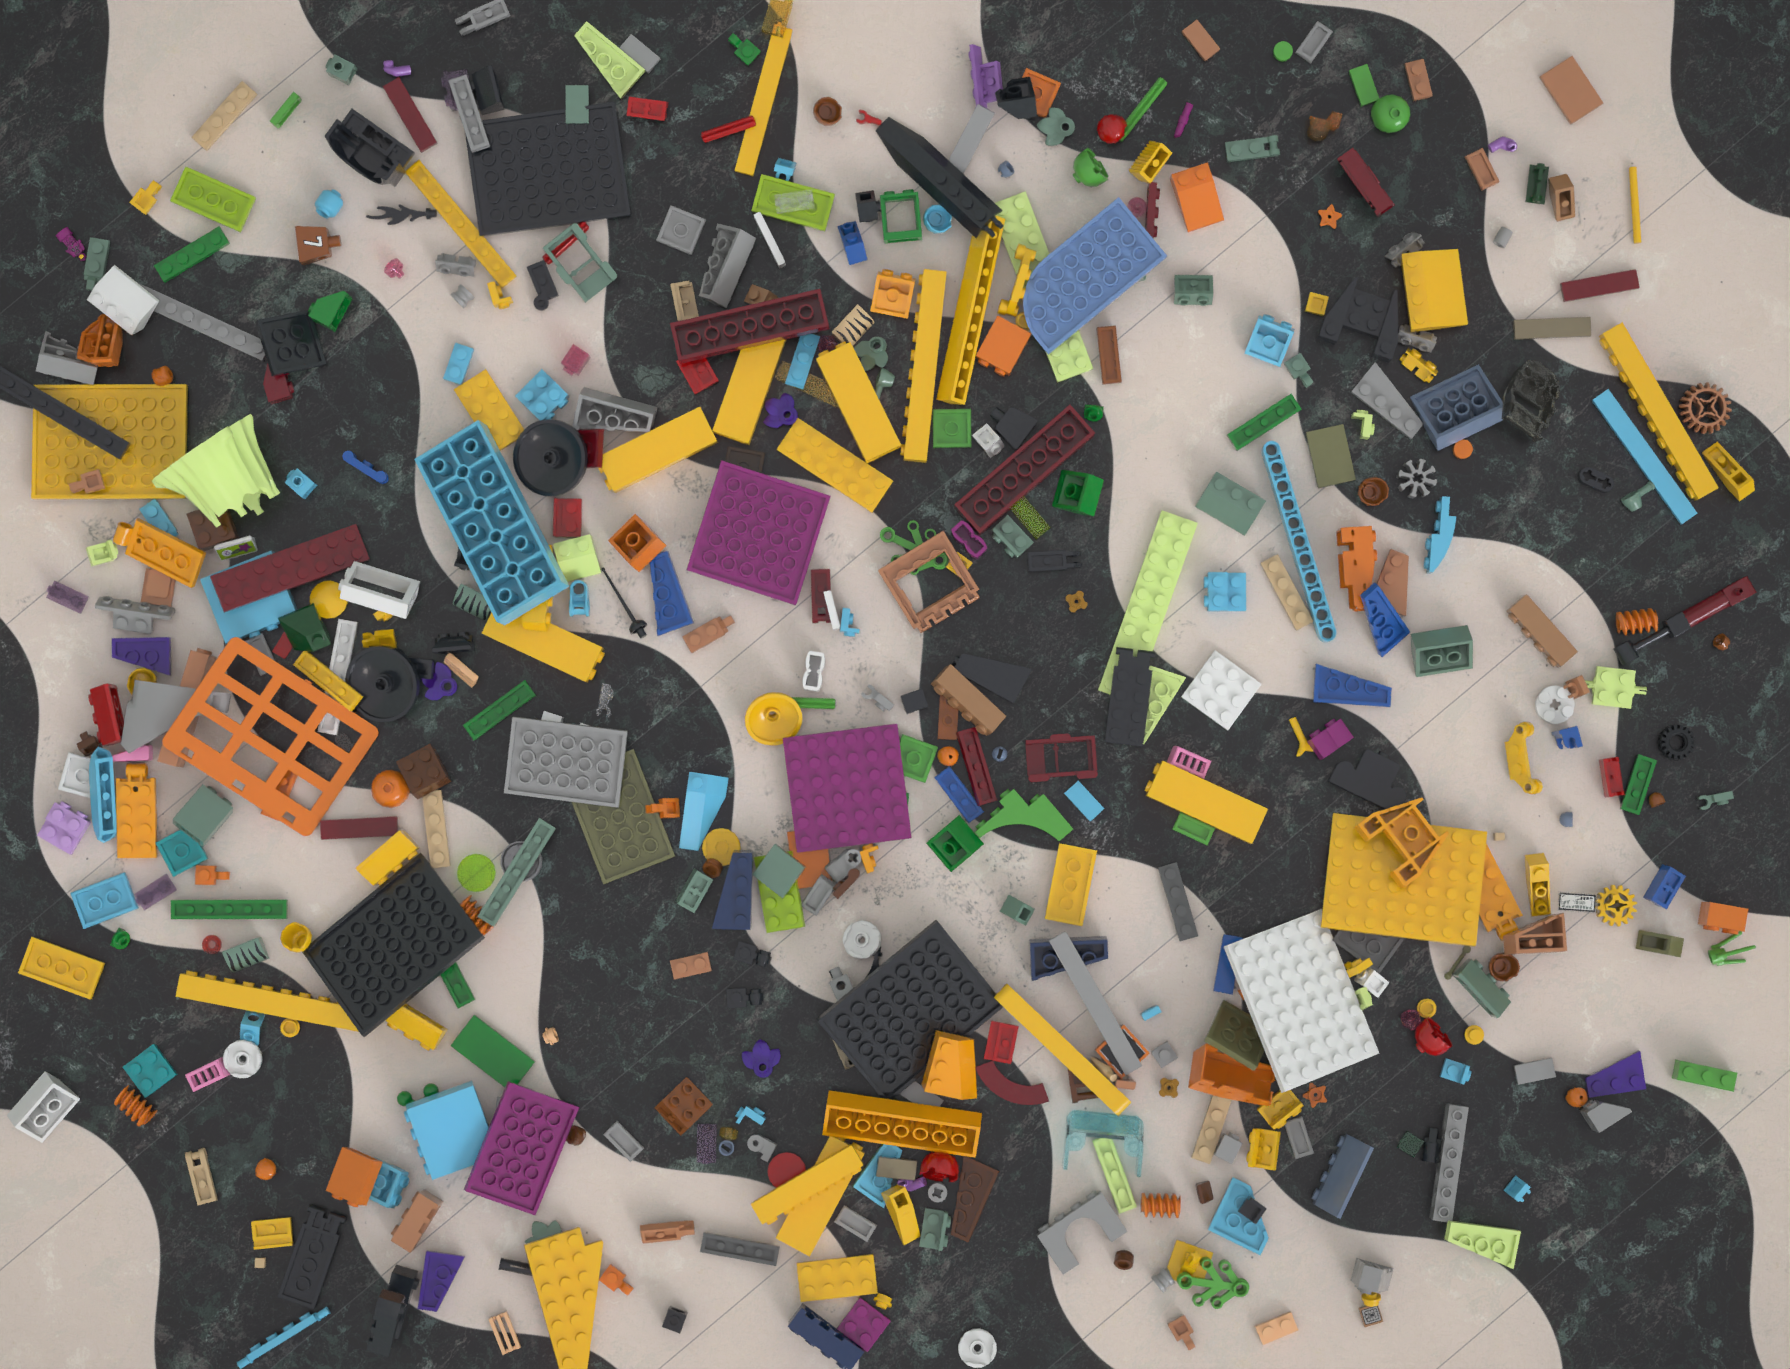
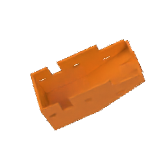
[1336,526,1377,611]
[1188,1044,1275,1106]

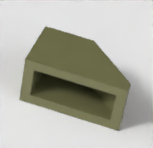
[1636,930,1684,957]

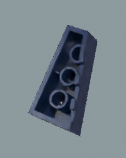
[712,850,753,930]
[1029,936,1108,981]
[788,1303,864,1369]

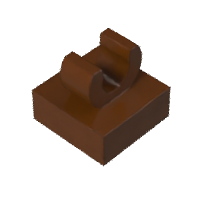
[77,731,103,756]

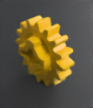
[1595,885,1637,927]

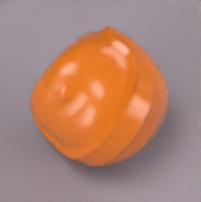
[152,366,173,386]
[937,746,959,766]
[1565,1088,1588,1107]
[255,1158,276,1180]

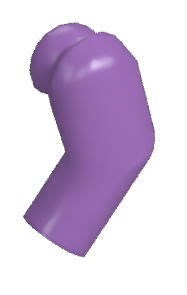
[383,60,411,77]
[1487,136,1517,153]
[897,1177,927,1191]

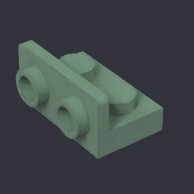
[1174,275,1213,306]
[991,515,1034,558]
[919,1207,951,1251]

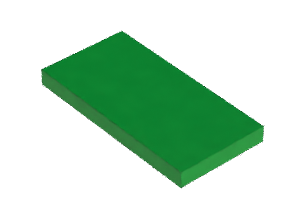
[451,1015,536,1087]

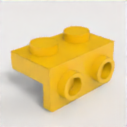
[1257,1090,1304,1129]
[1246,1128,1281,1170]

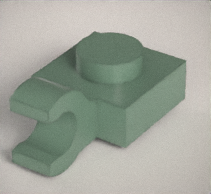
[1284,353,1313,388]
[1697,791,1734,810]

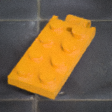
[113,518,206,588]
[116,763,157,858]
[1479,843,1523,941]

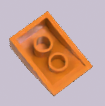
[1170,162,1224,232]

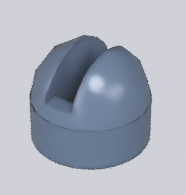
[998,161,1014,178]
[992,746,1007,762]
[1559,812,1573,827]
[718,1140,734,1156]

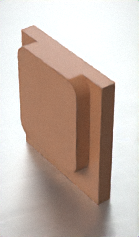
[141,568,176,607]

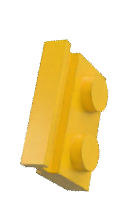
[251,1217,294,1250]

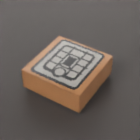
[1358,1305,1383,1327]

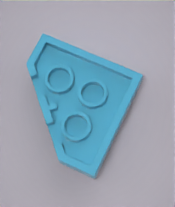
[1208,1177,1269,1255]

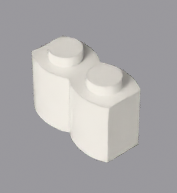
[803,651,825,692]

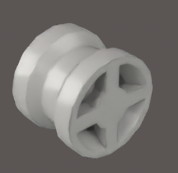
[451,284,475,308]
[928,1182,947,1202]
[1151,1268,1175,1293]

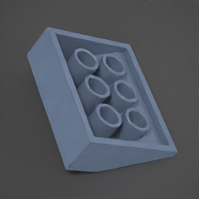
[1410,364,1507,451]
[1311,1133,1374,1219]

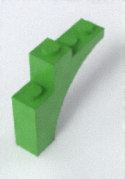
[975,789,1073,842]

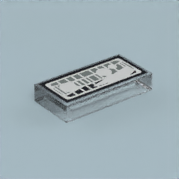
[1558,891,1598,913]

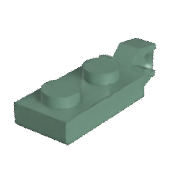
[84,237,110,291]

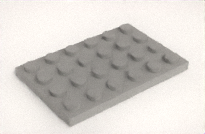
[504,716,628,808]

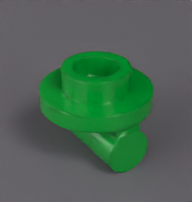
[1084,404,1104,421]
[110,928,130,949]

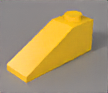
[1702,441,1755,501]

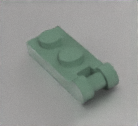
[1225,135,1280,162]

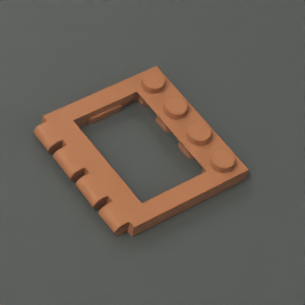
[878,530,980,633]

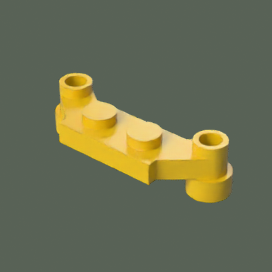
[997,244,1036,317]
[1505,722,1543,794]

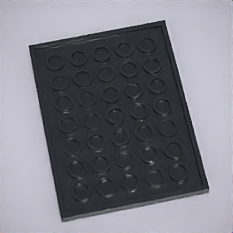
[465,102,631,236]
[302,853,485,1037]
[816,920,1003,1100]

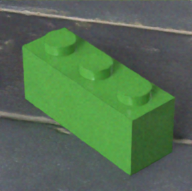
[1672,1059,1737,1092]

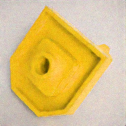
[1167,1239,1213,1286]

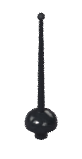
[601,567,647,639]

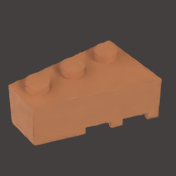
[1503,913,1567,955]
[391,1189,444,1253]

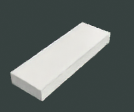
[753,212,786,269]

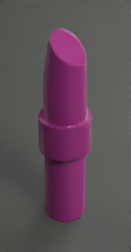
[1174,102,1193,138]

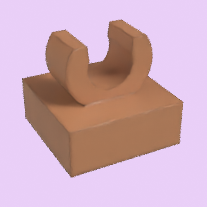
[1563,675,1590,699]

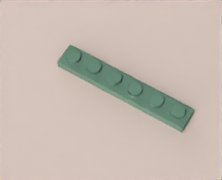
[477,818,556,927]

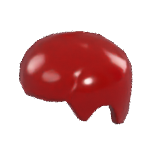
[1097,114,1127,144]

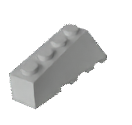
[699,223,756,308]
[572,387,658,432]

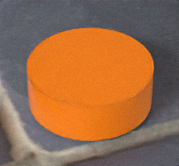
[1453,439,1473,459]

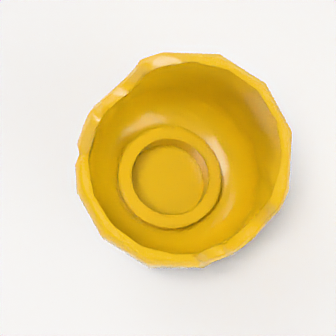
[127,668,157,695]
[280,922,312,953]

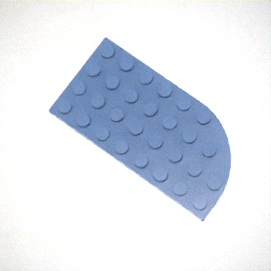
[1023,197,1167,355]

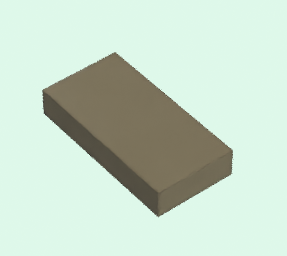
[876,1156,917,1180]

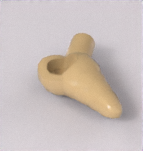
[1090,1057,1117,1082]

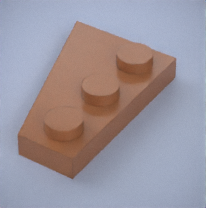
[1377,549,1409,616]

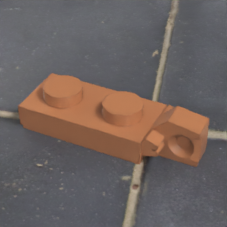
[682,615,735,653]
[640,1220,695,1244]

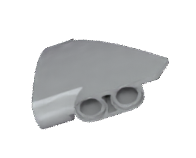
[121,680,231,753]

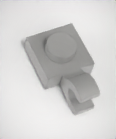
[861,685,894,711]

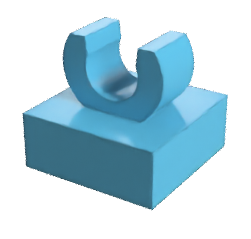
[774,158,797,181]
[1504,1175,1531,1202]

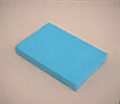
[70,872,139,929]

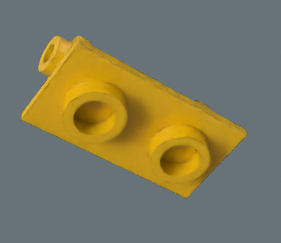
[1399,348,1438,383]

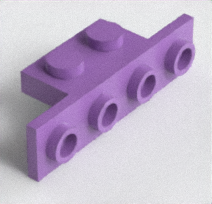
[968,44,1003,109]

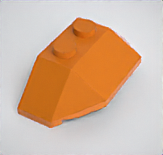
[77,314,123,367]

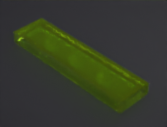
[1010,497,1051,540]

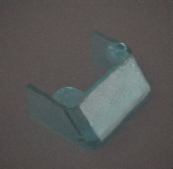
[1062,1110,1144,1177]

